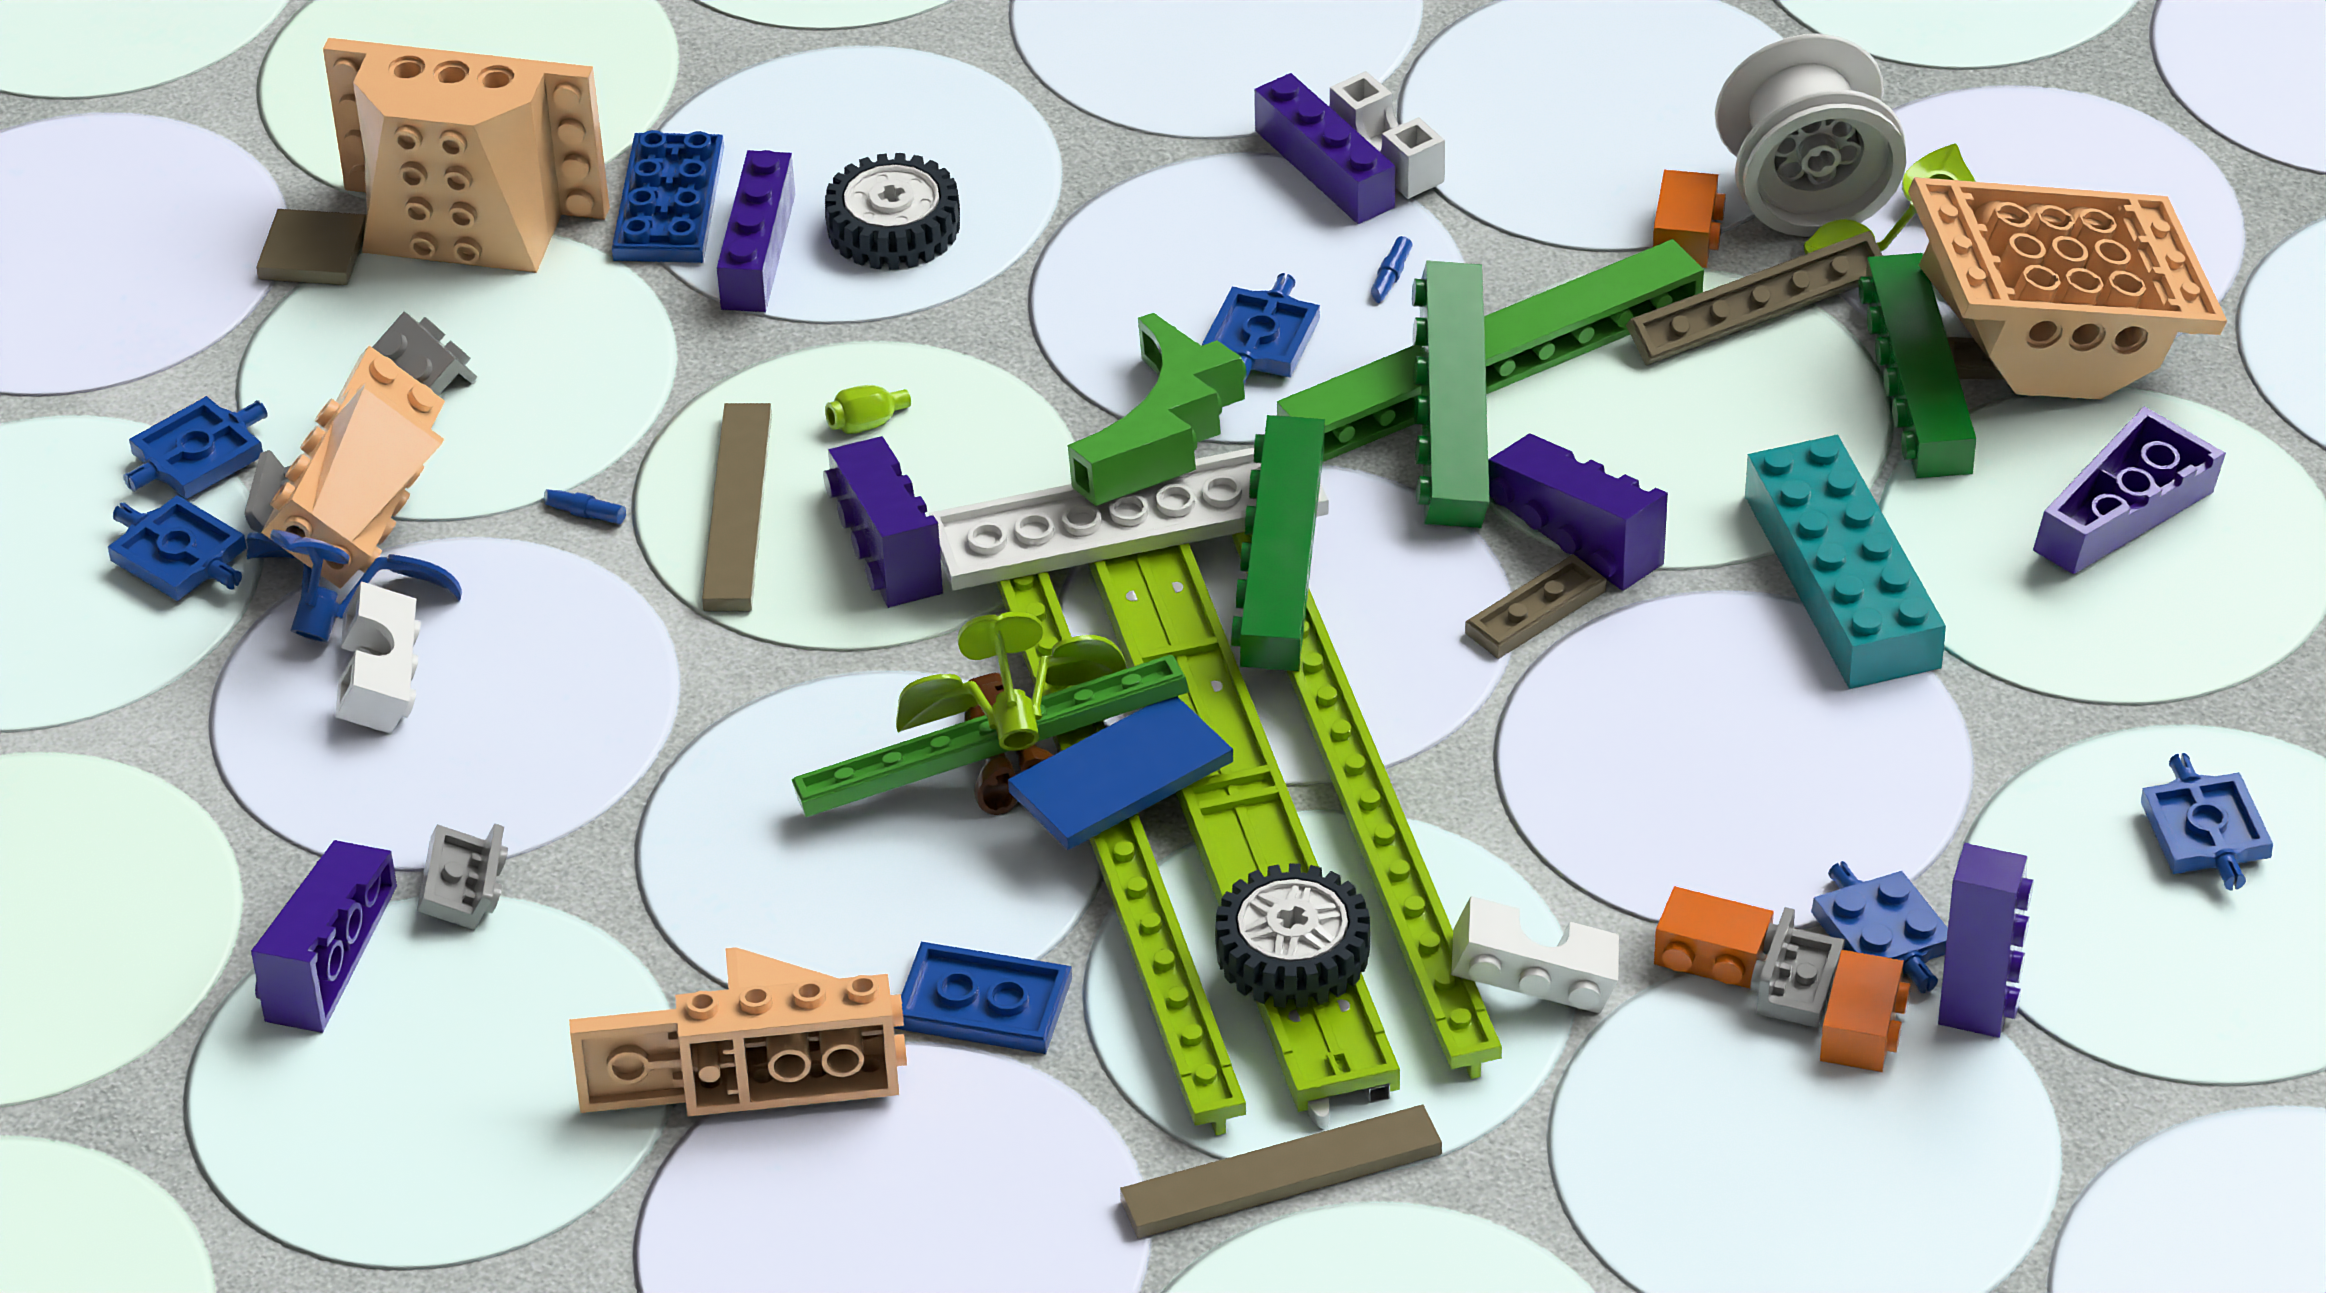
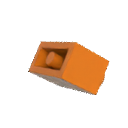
[1653,169,1726,268]
[1654,886,1774,989]
[1820,950,1911,1072]

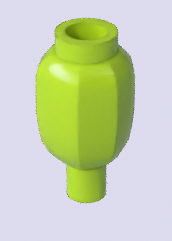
[825,385,911,434]

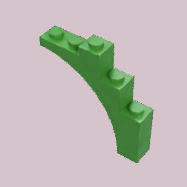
[1067,312,1247,506]

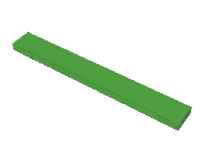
[791,655,1189,817]

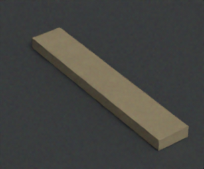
[1626,231,1883,366]
[702,403,772,611]
[1120,1104,1442,1239]

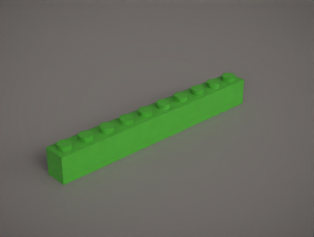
[1277,239,1704,462]

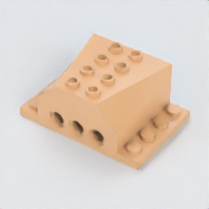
[323,38,610,273]
[1908,177,2227,399]

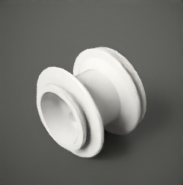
[1714,34,1907,237]

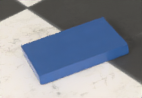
[894,941,1072,1054]

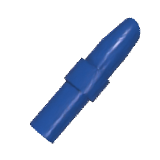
[1371,236,1413,303]
[544,489,626,524]

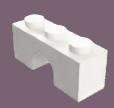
[1329,71,1445,199]
[335,581,421,734]
[1451,896,1619,1014]

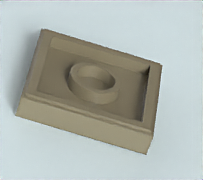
[256,208,366,285]

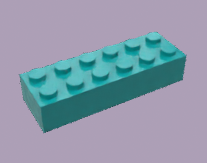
[1745,434,1946,689]

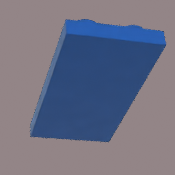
[612,130,724,263]
[1008,696,1233,850]

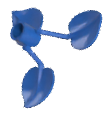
[246,530,463,642]

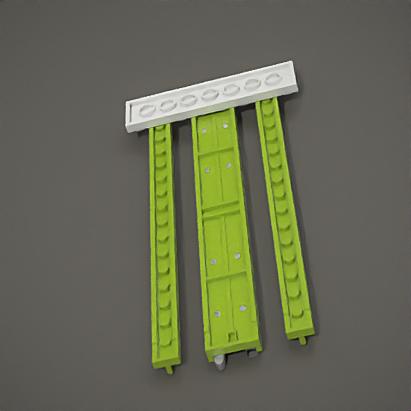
[929,447,1502,1136]

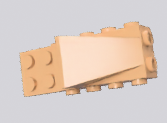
[261,345,445,589]
[569,947,907,1117]

